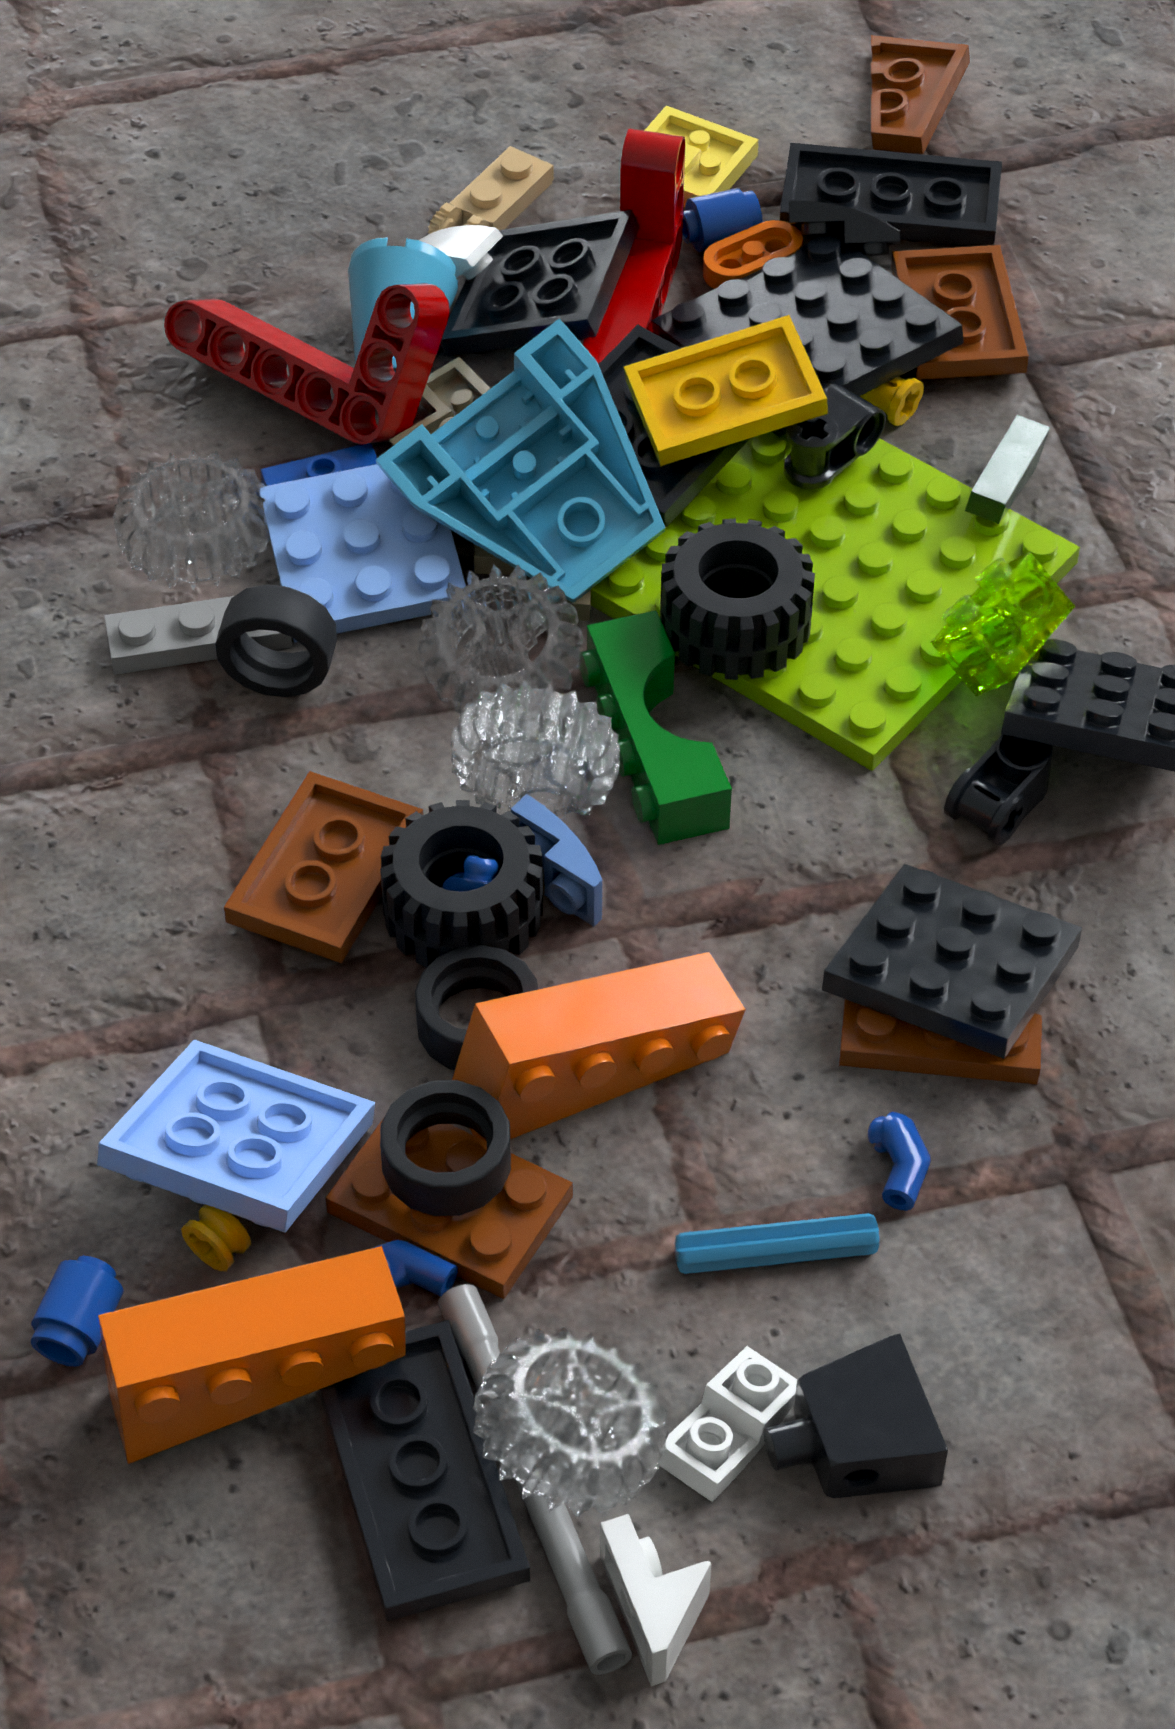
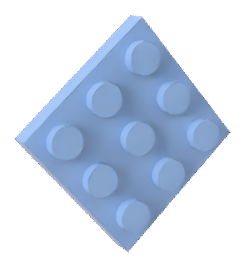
[259,464,469,642]
[97,1040,375,1233]

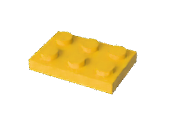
[624,315,828,466]

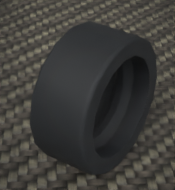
[215,585,337,697]
[415,945,538,1070]
[380,1080,511,1216]

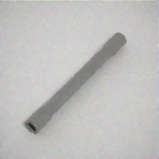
[438,1284,632,1675]

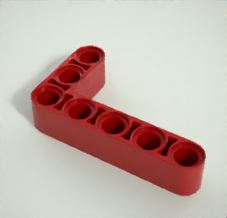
[583,128,686,364]
[164,283,450,445]

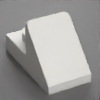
[600,1514,711,1687]

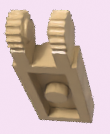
[428,146,554,234]

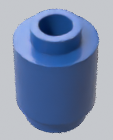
[682,188,763,252]
[30,1256,124,1366]

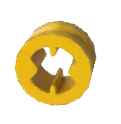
[181,1204,251,1271]

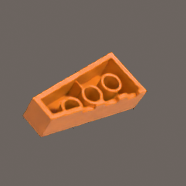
[452,952,746,1141]
[98,1246,406,1464]

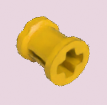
[859,377,924,426]

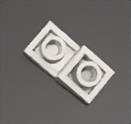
[419,225,503,280]
[655,1346,797,1502]

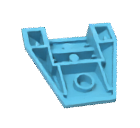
[376,318,665,602]

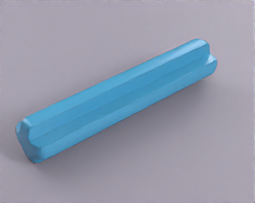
[674,1213,880,1274]

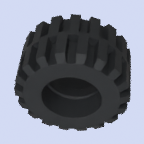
[660,518,815,680]
[380,800,543,968]

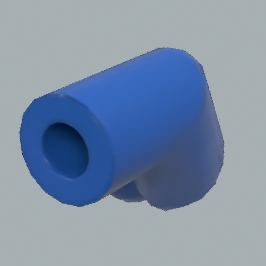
[442,856,499,892]
[373,1240,458,1297]

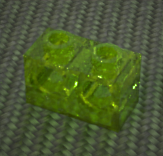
[930,552,1076,696]

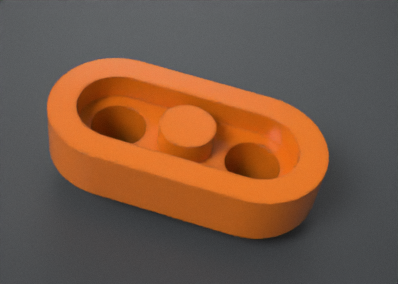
[703,220,803,289]

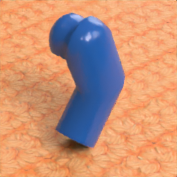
[868,1112,931,1211]

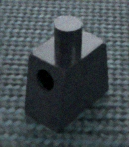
[763,1333,948,1498]

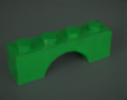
[579,610,732,845]

